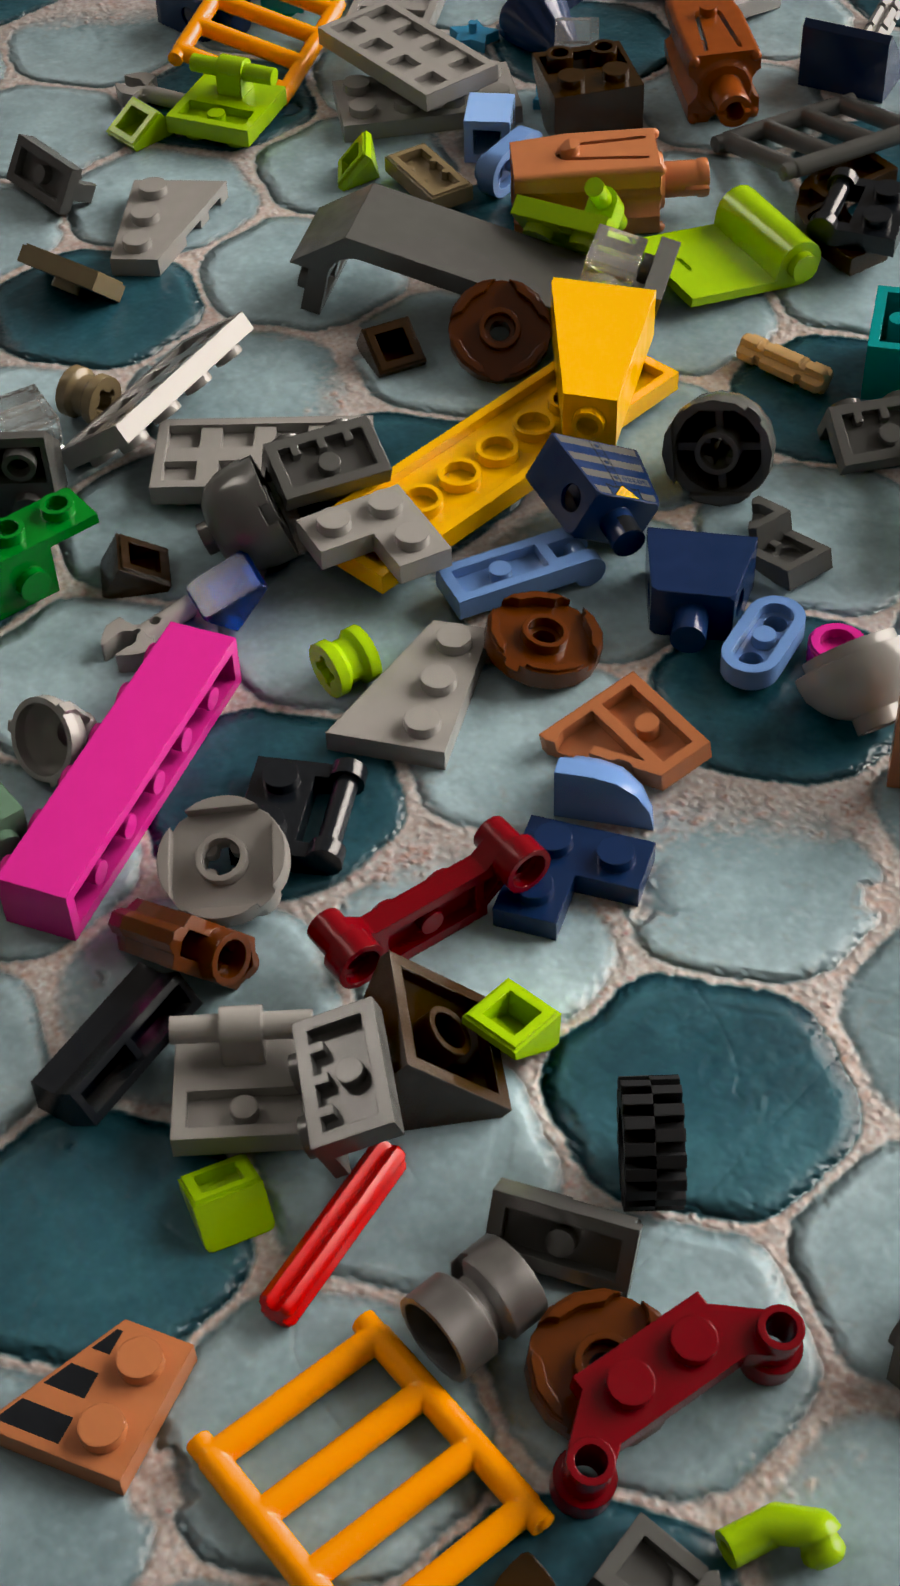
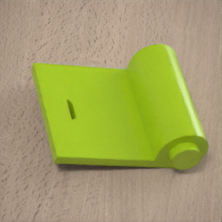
[630,185,821,308]

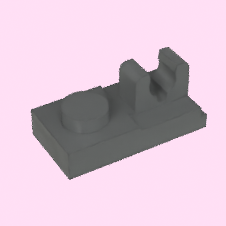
[6,134,96,215]
[486,1177,643,1298]

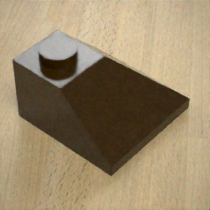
[363,950,512,1131]

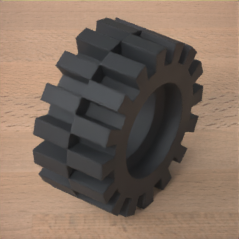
[617,1074,687,1212]

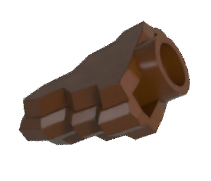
[108,898,259,990]

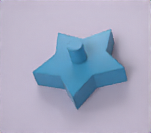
[450,20,499,53]

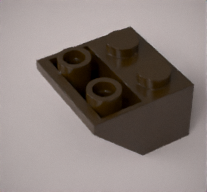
[532,39,644,136]

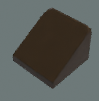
[356,316,427,378]
[100,533,172,599]

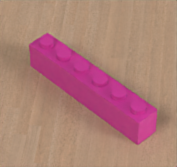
[0,622,242,941]

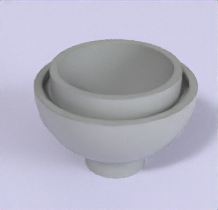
[795,627,900,737]

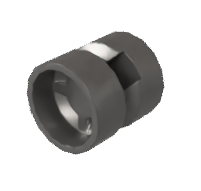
[400,1233,548,1383]

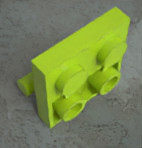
[166,53,287,148]
[510,177,632,269]

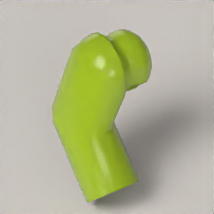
[715,1501,846,1571]

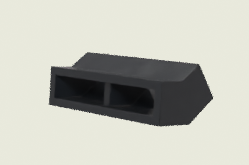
[31,962,203,1126]

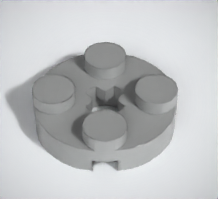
[156,795,291,927]

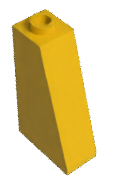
[551,277,656,446]

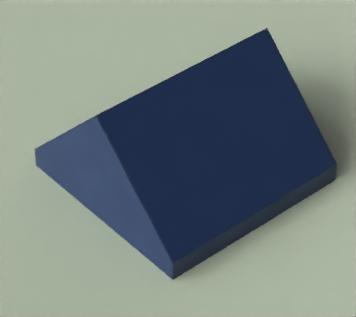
[798,17,900,103]

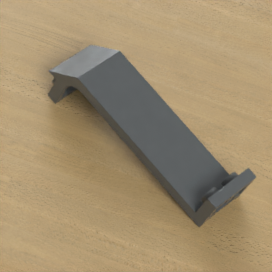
[290,183,681,322]

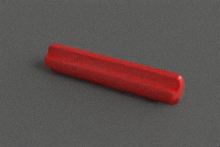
[259,1141,406,1328]

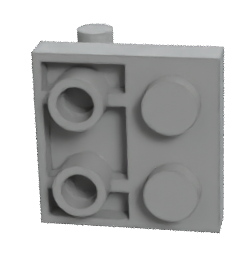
[168,1004,313,1157]

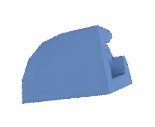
[554,755,654,831]

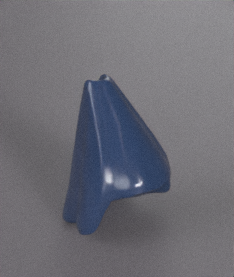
[496,0,578,53]

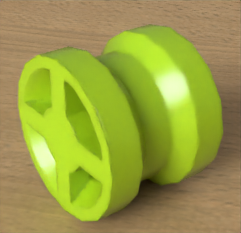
[309,624,382,698]

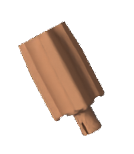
[509,128,710,235]

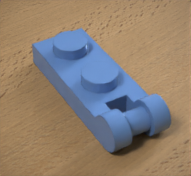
[436,527,606,620]

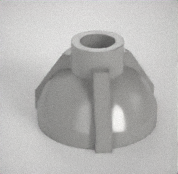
[7,695,97,787]

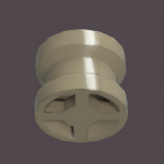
[55,364,121,424]

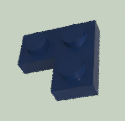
[492,815,656,941]

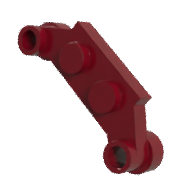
[307,816,551,989]
[549,1291,805,1519]

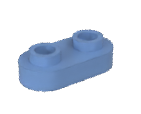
[474,125,543,198]
[720,595,806,690]

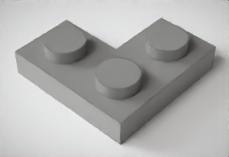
[296,484,452,584]

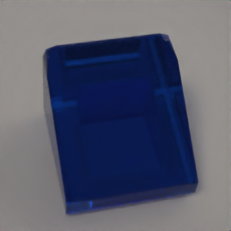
[186,550,268,632]

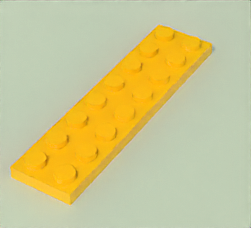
[331,356,679,594]

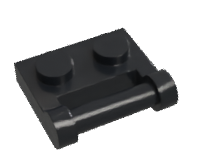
[806,167,900,257]
[228,756,368,876]

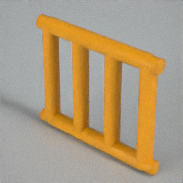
[167,0,346,106]
[186,1310,555,1586]

